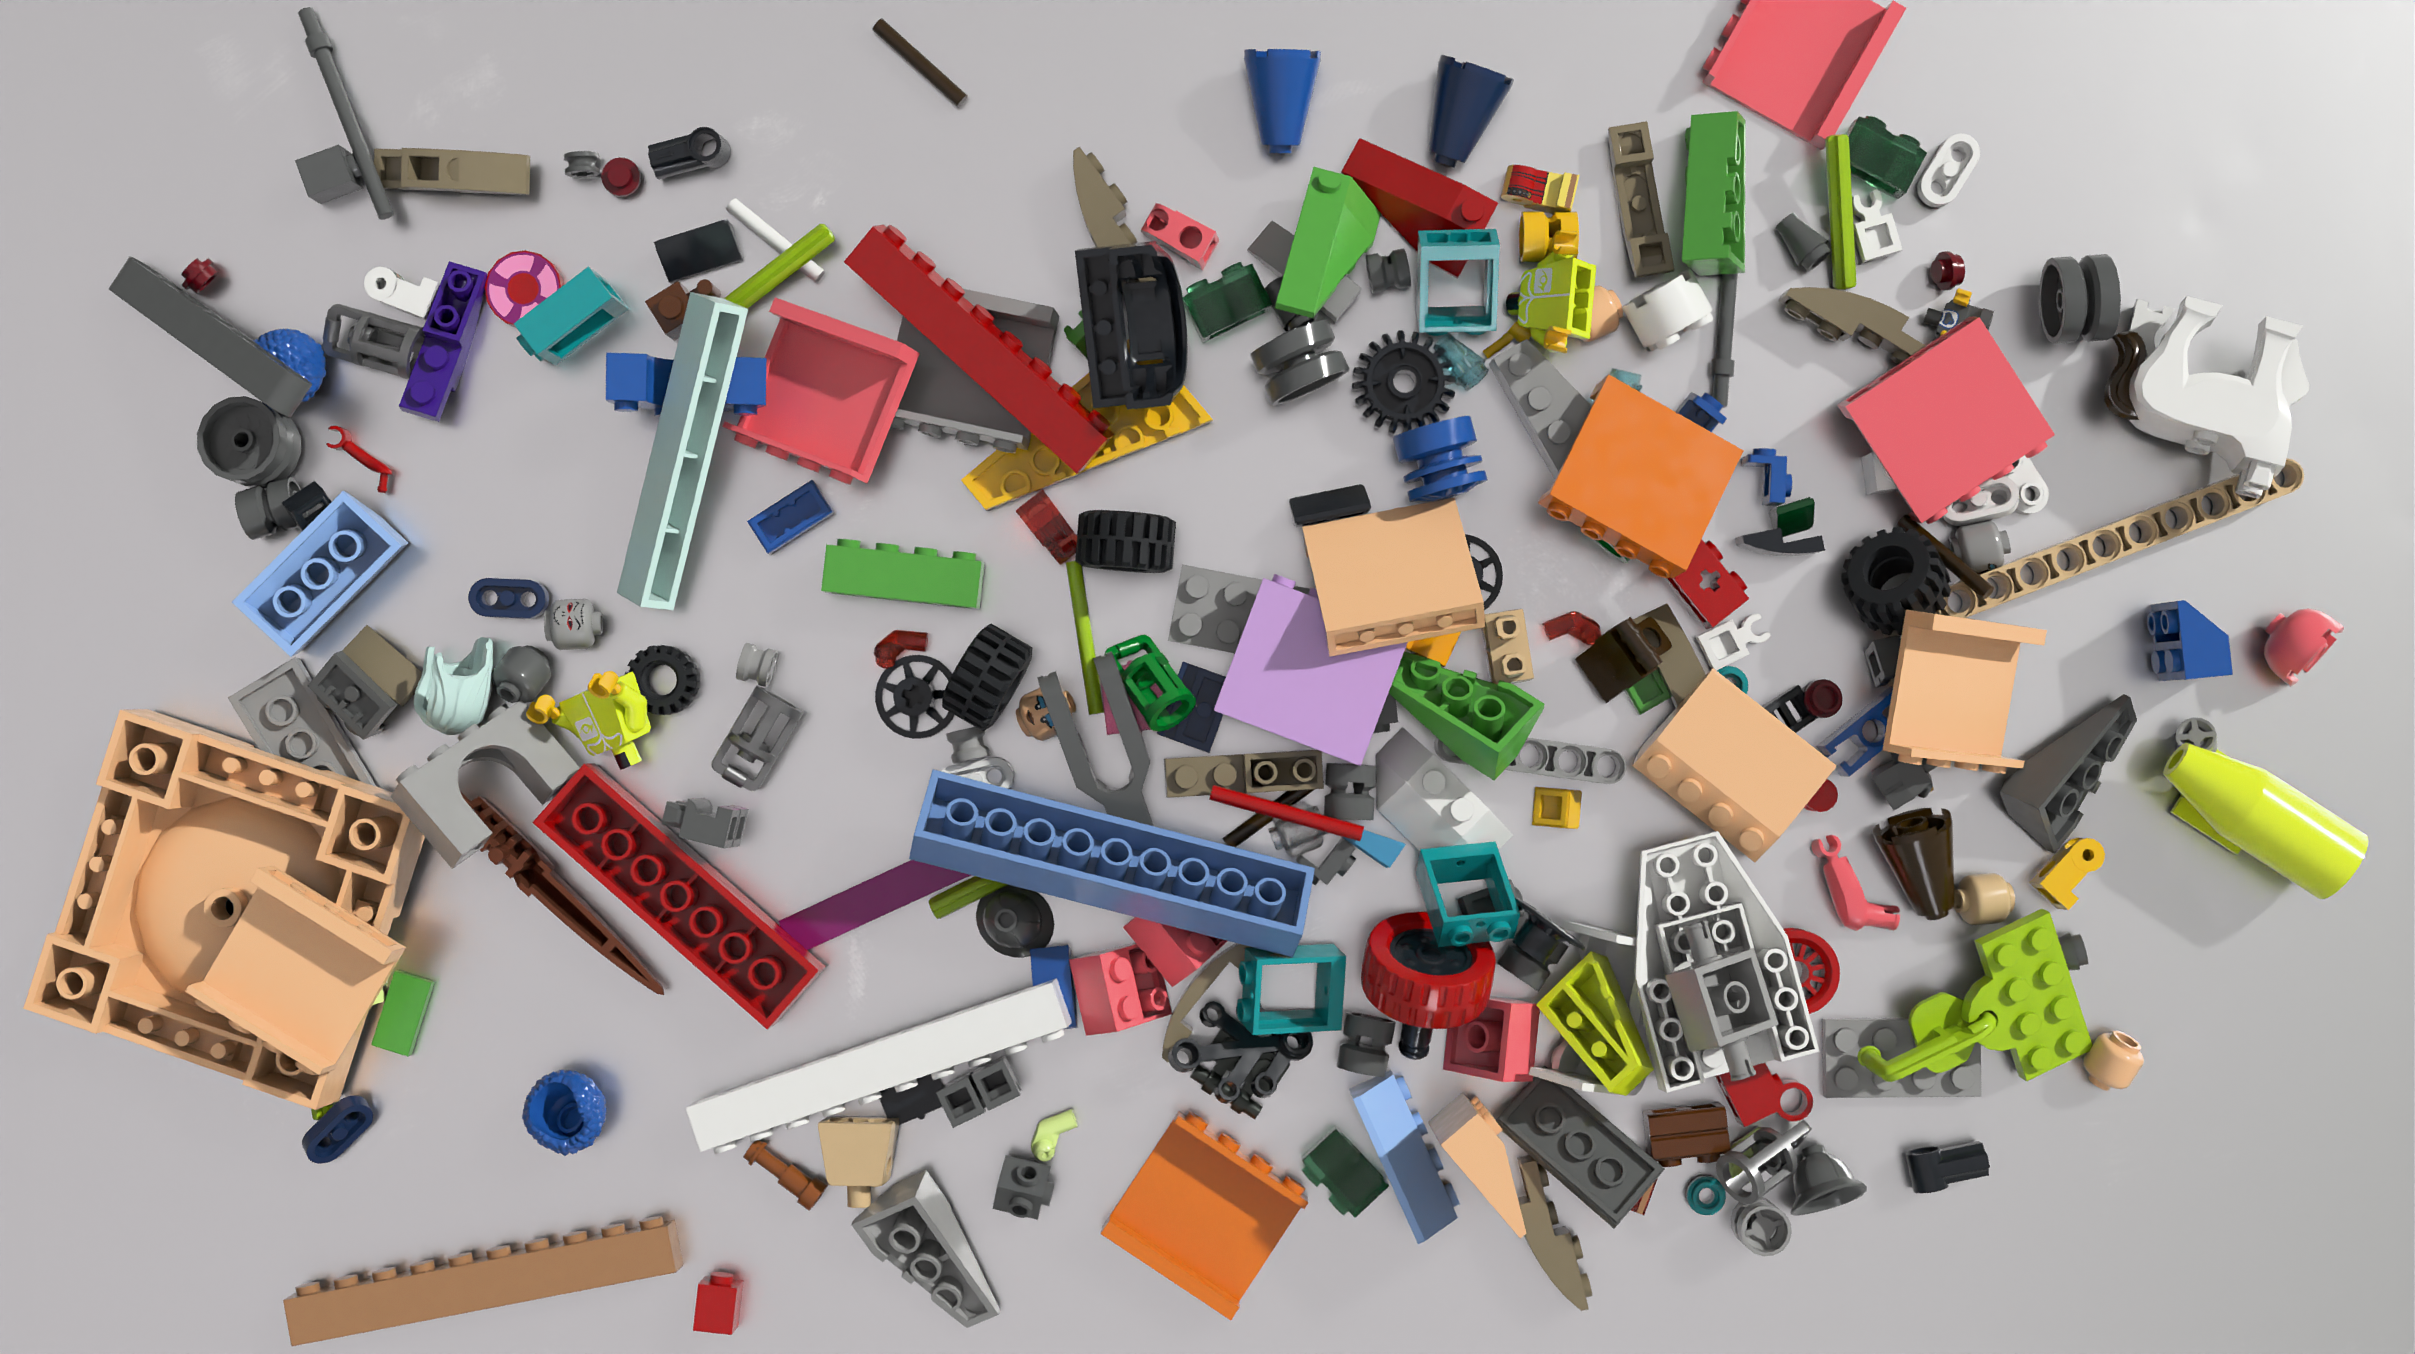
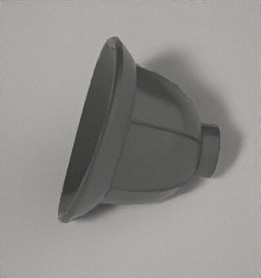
[976,885,1055,958]
[1790,1145,1867,1216]

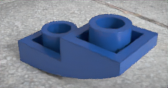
[1030,945,1078,1029]

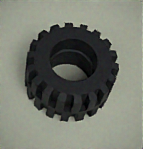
[1075,510,1176,573]
[1841,527,1951,635]
[942,623,1032,731]

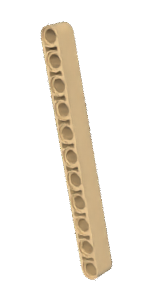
[1935,458,2304,618]

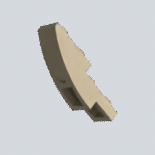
[1073,147,1156,282]
[374,148,530,195]
[1778,287,1925,365]
[1164,750,1324,798]
[1517,1155,1592,1311]

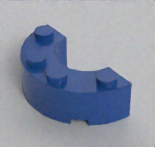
[606,352,767,417]

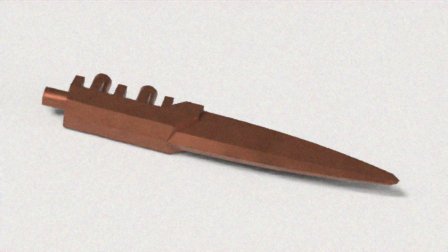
[460,791,664,995]

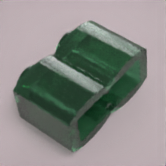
[1846,116,1927,199]
[1183,262,1273,343]
[1302,1126,1389,1218]

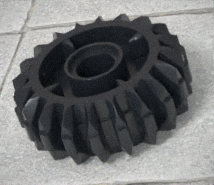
[1351,330,1456,435]

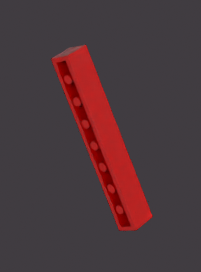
[844,225,1115,474]

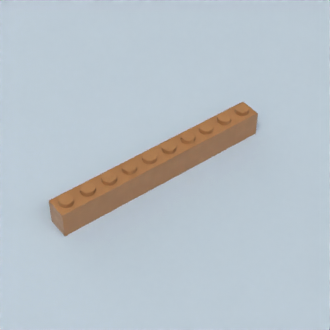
[283,1216,683,1346]

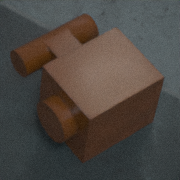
[645,279,721,341]

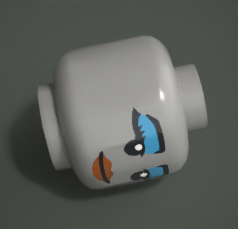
[1950,520,2011,574]

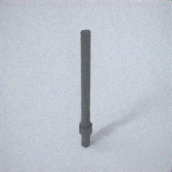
[298,7,394,220]
[1710,273,1738,408]

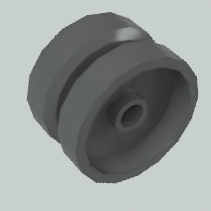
[2039,254,2121,344]
[1250,319,1349,405]
[197,396,301,488]

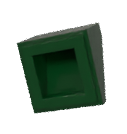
[1768,497,1815,537]

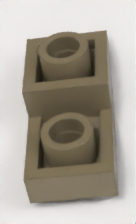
[342,625,422,707]

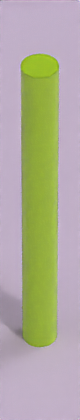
[1066,561,1104,715]

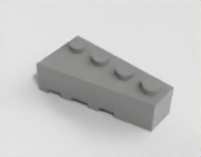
[1489,339,1591,479]

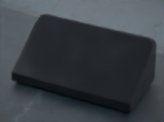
[654,219,743,283]
[1289,484,1371,528]

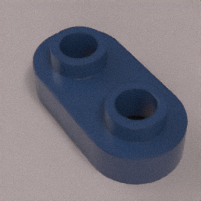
[468,578,549,619]
[302,1095,373,1164]

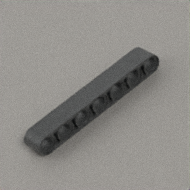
[109,256,312,418]

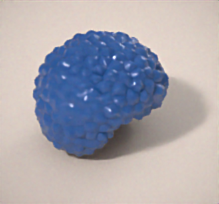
[253,329,327,404]
[522,1070,607,1156]

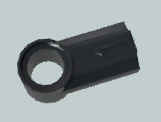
[648,127,730,180]
[1906,1141,1990,1193]

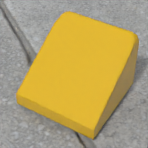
[1532,787,1582,829]

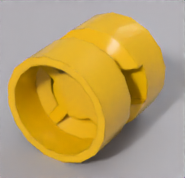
[1519,212,1579,262]

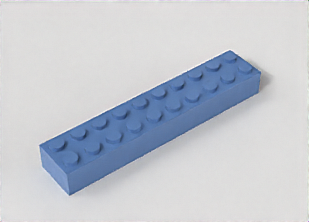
[909,769,1315,957]

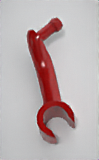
[326,426,392,493]

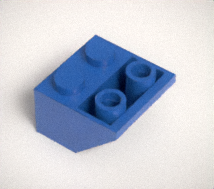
[2147,600,2233,681]

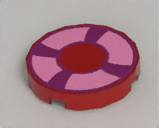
[485,250,563,326]

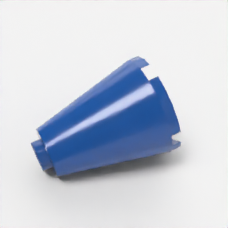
[1244,49,1321,153]

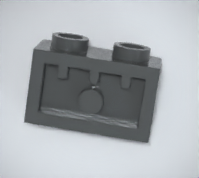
[308,651,398,740]

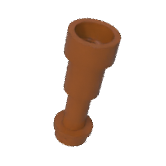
[743,1140,828,1211]

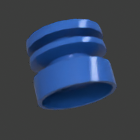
[1392,416,1488,502]

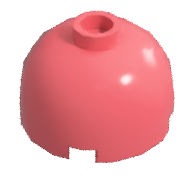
[2264,608,2344,687]

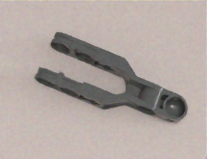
[1037,652,1154,826]

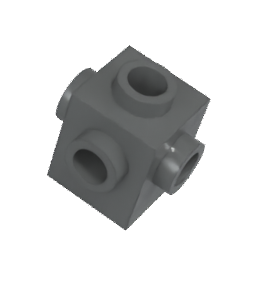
[992,1155,1055,1220]

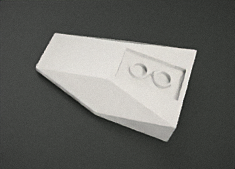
[1634,831,1820,1093]

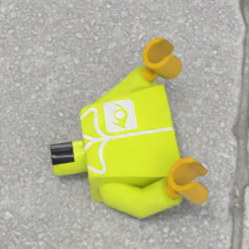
[1506,230,1596,354]
[526,671,651,770]

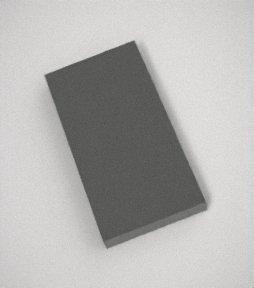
[1496,1065,1665,1229]

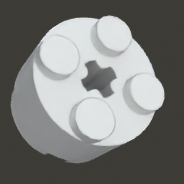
[1622,268,1714,351]

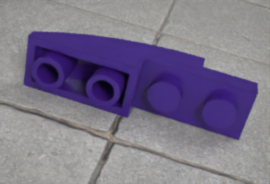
[399,261,487,422]

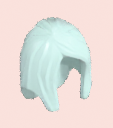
[414,637,493,735]

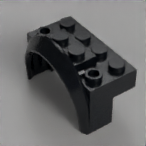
[1075,241,1188,410]

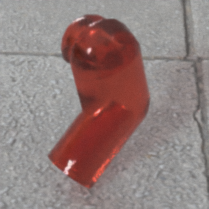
[1542,611,1601,645]
[874,630,928,668]

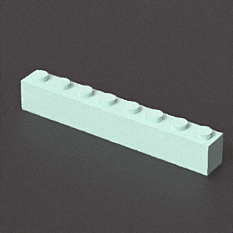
[617,292,748,610]

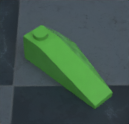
[1275,167,1381,318]
[1389,651,1545,781]

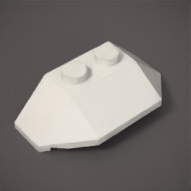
[1376,727,1513,862]

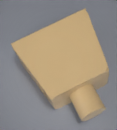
[818,1117,899,1208]

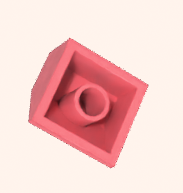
[1443,996,1540,1082]

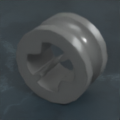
[564,151,600,178]

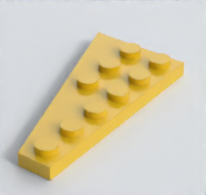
[961,339,1213,510]

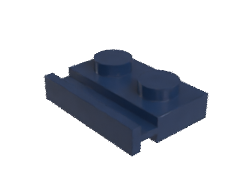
[1157,661,1226,753]

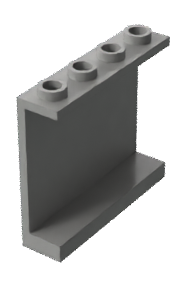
[890,289,1060,453]

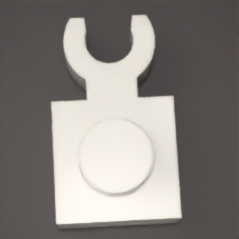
[1852,189,1903,263]
[1695,614,1771,671]

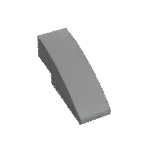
[1247,220,1362,322]

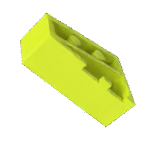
[1536,951,1654,1096]

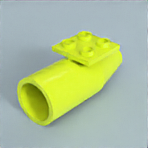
[2163,743,2368,899]

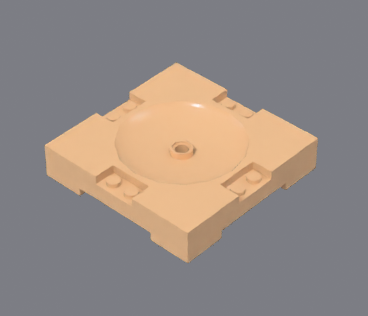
[23,709,425,1110]

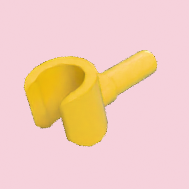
[1483,321,1531,358]

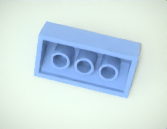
[232,491,408,657]
[1349,1070,1460,1244]

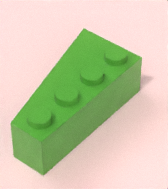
[1682,111,1746,276]

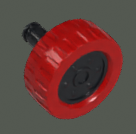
[1361,912,1496,1060]

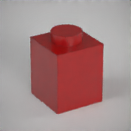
[693,1272,744,1335]

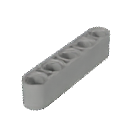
[1434,737,1627,784]

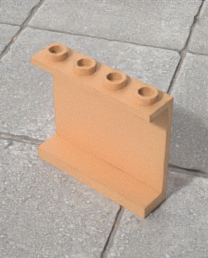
[1302,498,1485,657]
[1883,610,2047,774]
[185,866,406,1075]

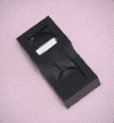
[1735,528,1825,556]

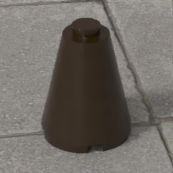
[1873,808,1955,920]

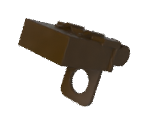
[1575,617,1672,703]

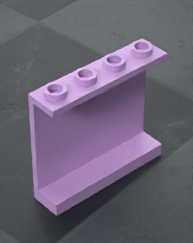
[1214,574,1408,766]

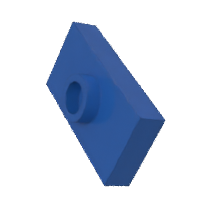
[747,480,834,555]

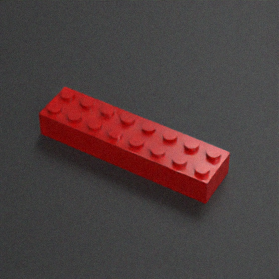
[532,763,826,1030]

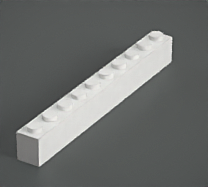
[685,978,1072,1154]

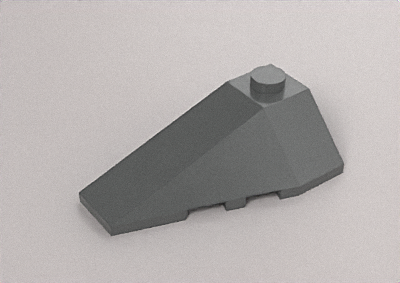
[2000,694,2137,854]

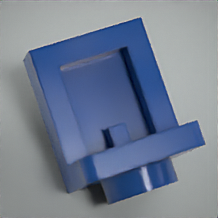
[1676,392,1727,432]
[1741,448,1792,506]

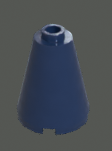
[1428,55,1514,168]

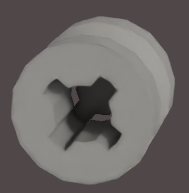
[736,643,778,687]
[2176,717,2217,752]
[946,727,990,764]

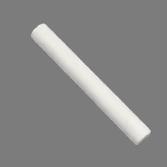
[726,198,825,283]

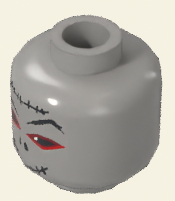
[544,599,603,650]

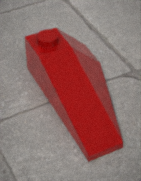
[1341,138,1498,279]

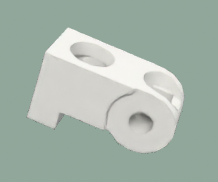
[364,266,440,320]

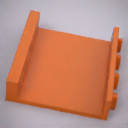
[1538,374,1744,579]
[1101,1111,1309,1320]

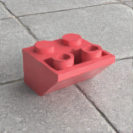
[1123,917,1227,987]
[1069,943,1172,1036]

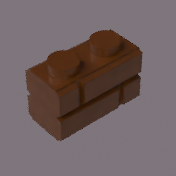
[1642,1102,1731,1167]

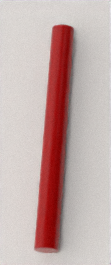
[1209,785,1364,841]

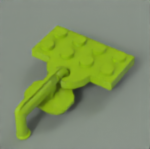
[1857,909,2093,1082]

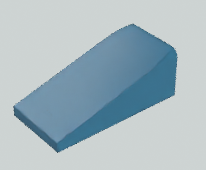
[1341,830,1406,868]

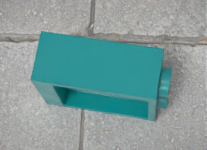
[1416,229,1500,336]
[514,266,629,365]
[1416,841,1520,947]
[1237,944,1346,1035]

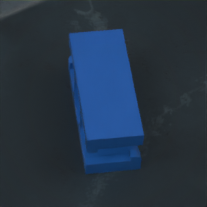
[1817,686,1893,777]

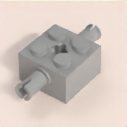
[1665,920,1779,1081]

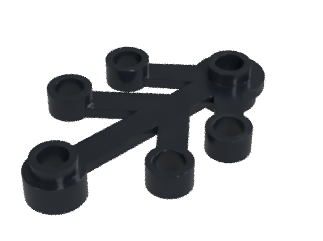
[1168,1001,1313,1104]

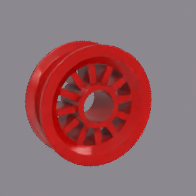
[1783,928,1840,1014]

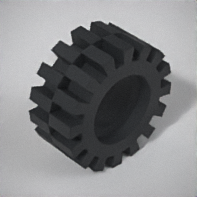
[625,645,700,715]

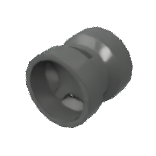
[1366,248,1411,293]

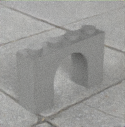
[391,700,580,869]

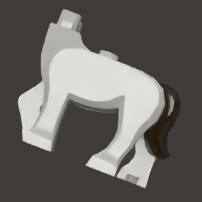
[2104,296,2310,499]

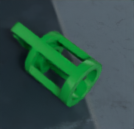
[1104,635,1196,732]

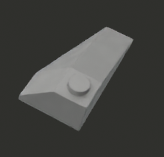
[851,1170,1000,1328]

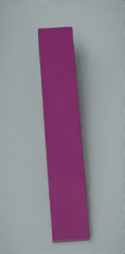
[778,860,971,950]

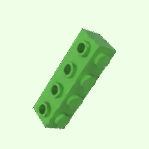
[821,539,985,610]

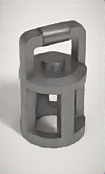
[323,304,425,379]
[711,686,804,791]
[1716,1120,1812,1204]

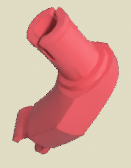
[1811,835,1900,931]

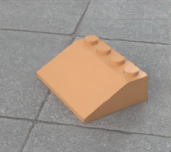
[1632,668,1836,862]
[1428,1092,1526,1238]

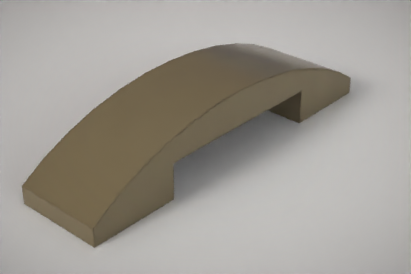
[1608,121,1675,278]
[1633,604,1706,708]
[1162,943,1251,1062]

